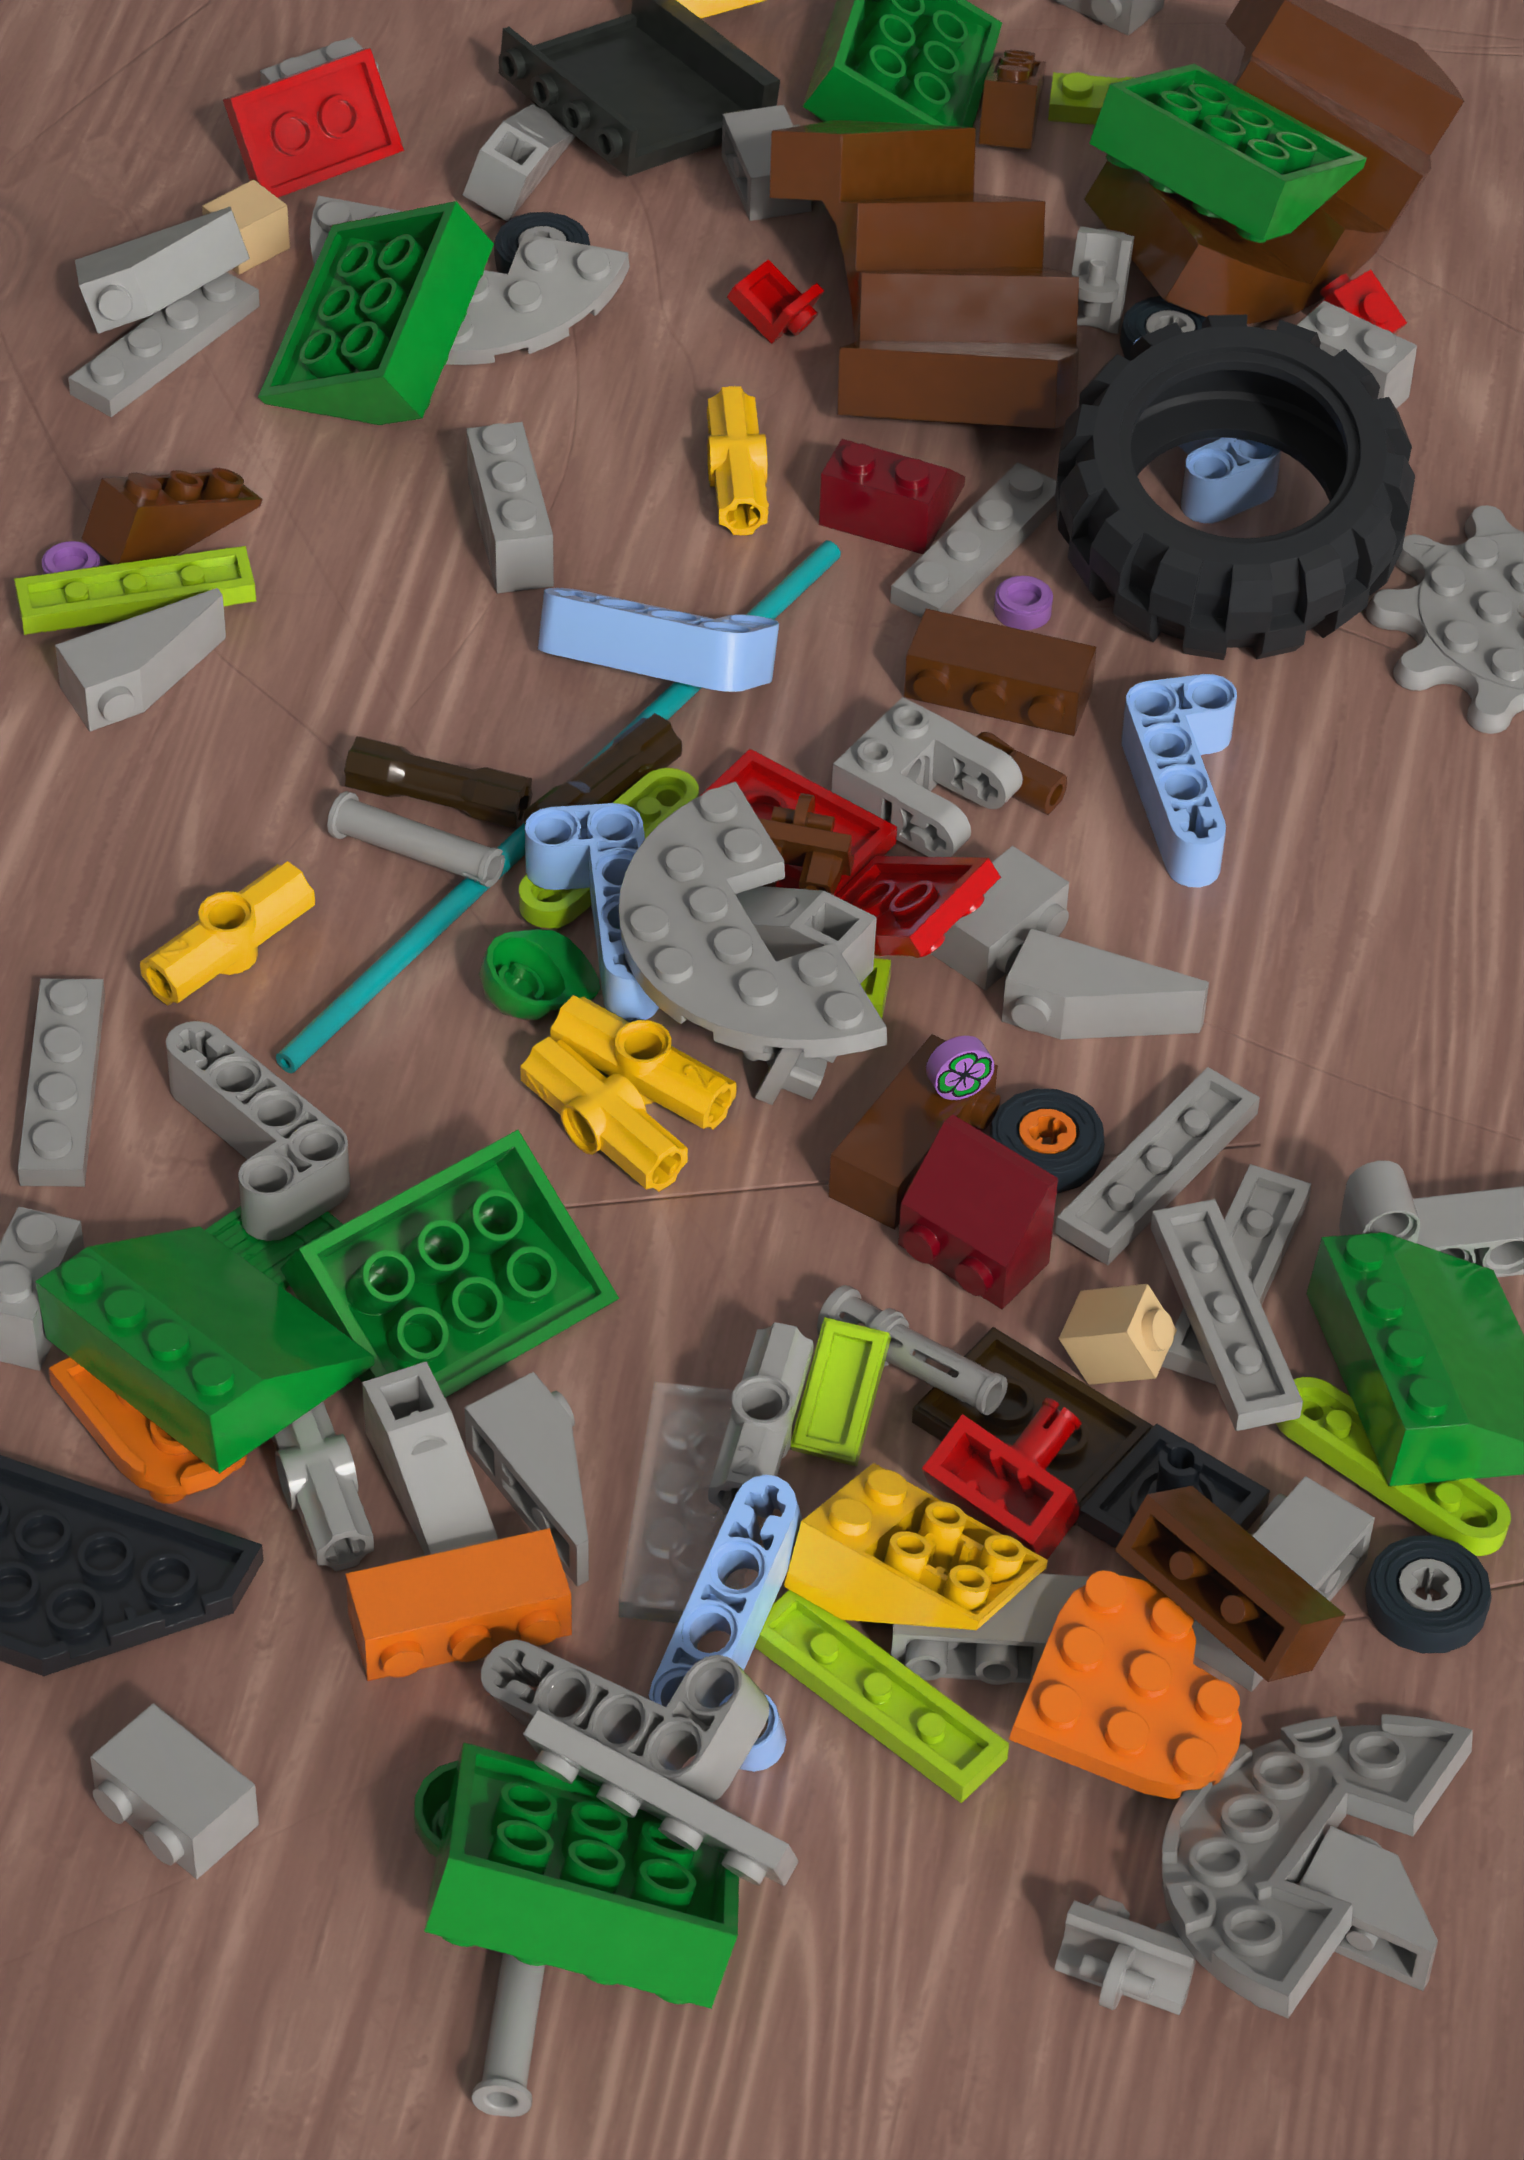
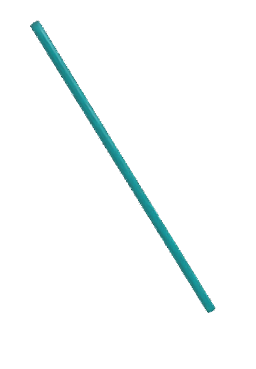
[276,540,841,1074]

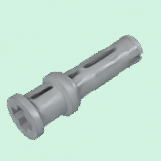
[817,1285,1007,1415]

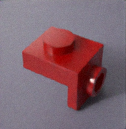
[727,259,825,344]
[1310,269,1407,334]

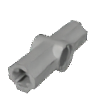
[708,1322,814,1516]
[270,1402,374,1571]

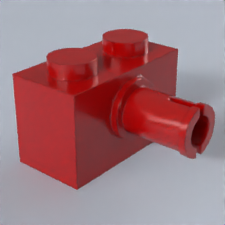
[921,1397,1082,1560]

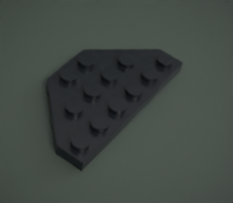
[0,1455,264,1676]

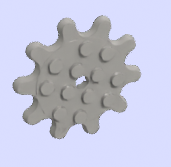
[1366,505,1524,734]

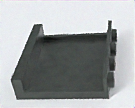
[499,0,780,177]

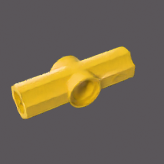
[707,386,769,535]
[140,861,315,1006]
[550,995,737,1130]
[520,1037,688,1192]

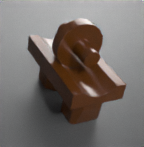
[759,793,855,895]

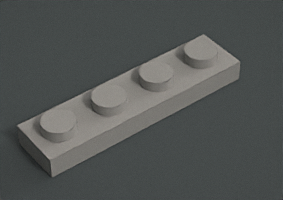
[68,272,260,417]
[890,462,1057,618]
[18,978,105,1187]
[1055,1067,1260,1265]
[1162,1164,1312,1385]
[1151,1199,1303,1431]
[523,1709,799,1887]

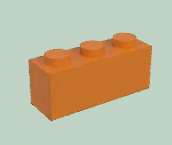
[345,1528,572,1681]

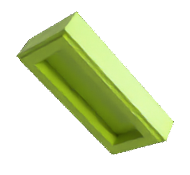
[791,1317,891,1466]

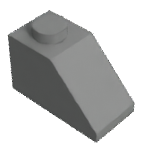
[1300,1826,1438,1991]

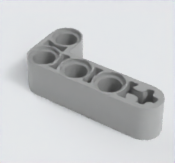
[166,1021,350,1241]
[1339,1161,1524,1277]
[481,1640,769,1803]

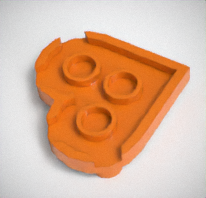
[49,1357,247,1504]
[1009,1570,1242,1799]

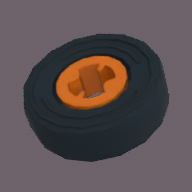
[989,1089,1105,1193]

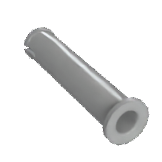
[327,791,505,887]
[472,1953,545,2117]

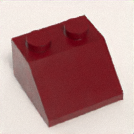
[819,439,965,554]
[898,1114,1058,1310]

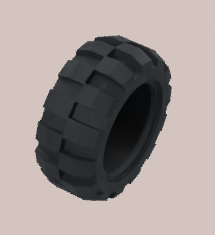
[1055,314,1415,660]

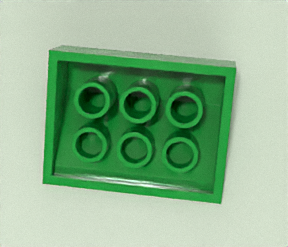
[802,0,1003,127]
[1089,63,1367,243]
[258,201,494,425]
[280,1130,619,1398]
[35,1226,375,1474]
[1306,1232,1524,1486]
[424,1742,740,2009]

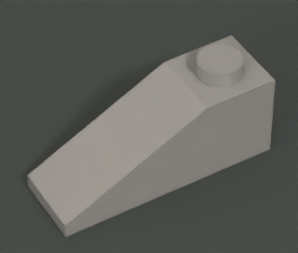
[75,206,250,334]
[55,588,226,732]
[1002,928,1209,1040]
[464,1372,589,1587]

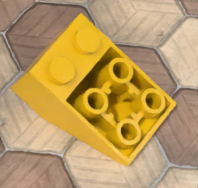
[784,1462,1048,1630]

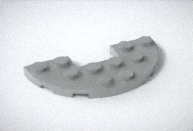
[310,195,630,365]
[619,781,887,1058]
[1162,1714,1473,2018]

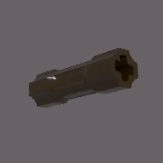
[524,713,682,825]
[344,736,533,829]

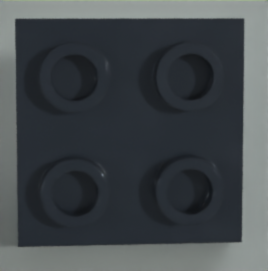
[1078,1423,1270,1549]

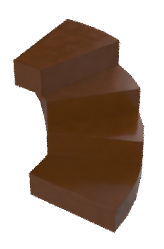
[1084,0,1464,325]
[770,120,1079,429]

